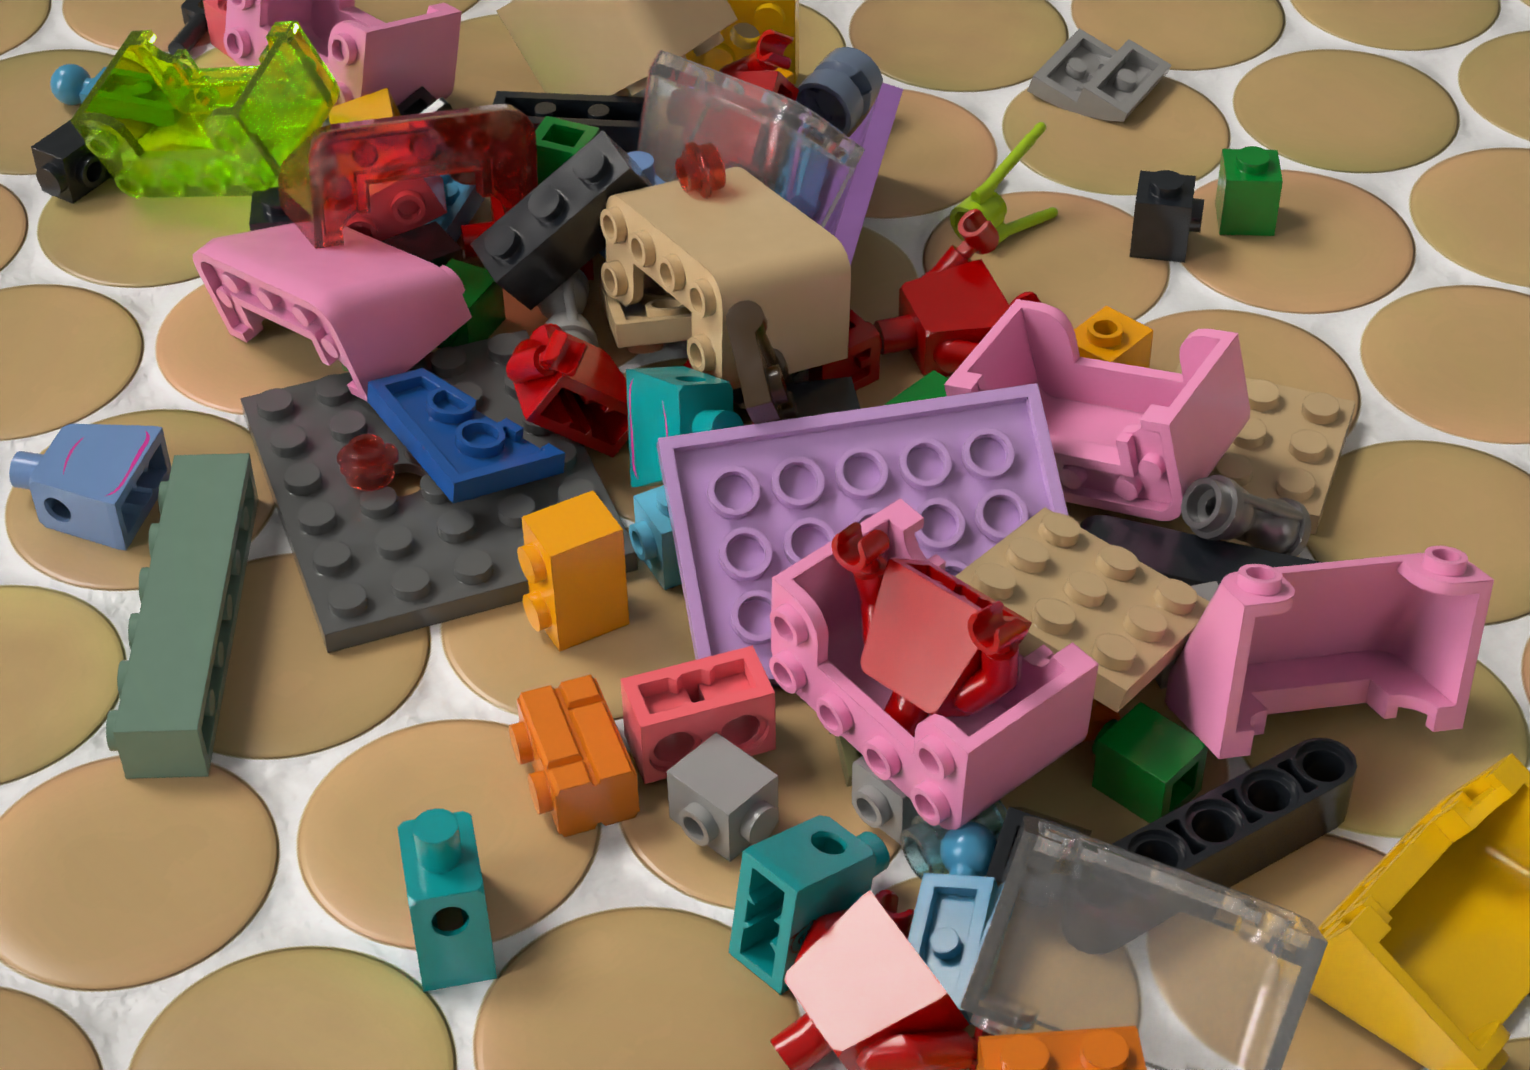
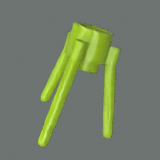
[949,122,1058,245]

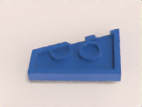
[367,368,566,504]

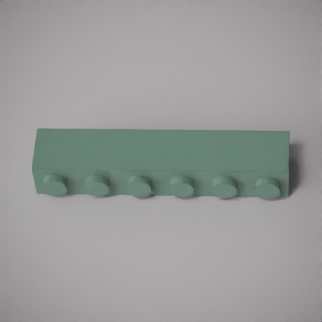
[106,453,259,779]

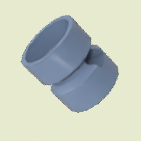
[793,47,883,142]

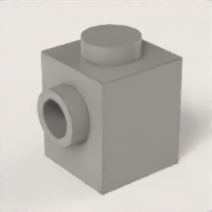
[667,732,779,862]

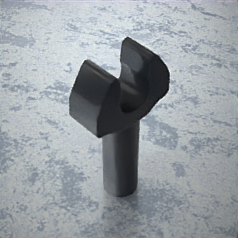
[168,0,208,59]

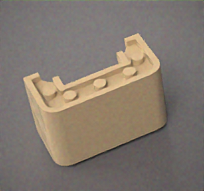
[497,0,738,96]
[600,166,851,389]

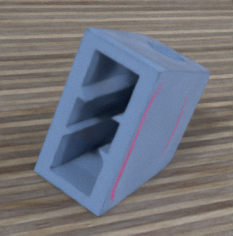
[9,424,172,551]

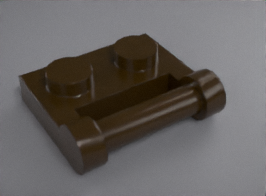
[726,300,800,424]

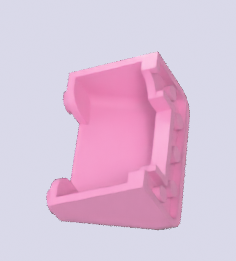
[193,218,472,401]
[1165,546,1494,759]

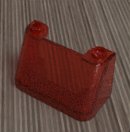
[278,104,538,249]

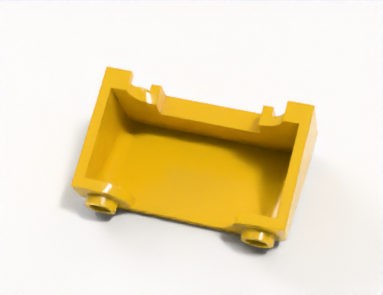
[1284,753,1530,1070]

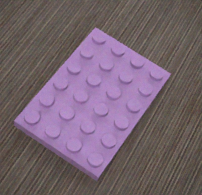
[657,383,1068,685]

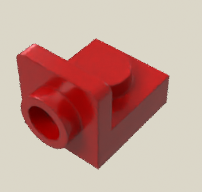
[809,309,882,391]

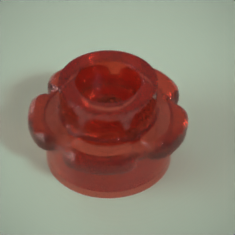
[675,141,726,199]
[337,434,399,491]

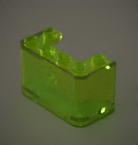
[70,21,340,198]

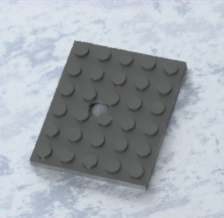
[240,330,638,653]

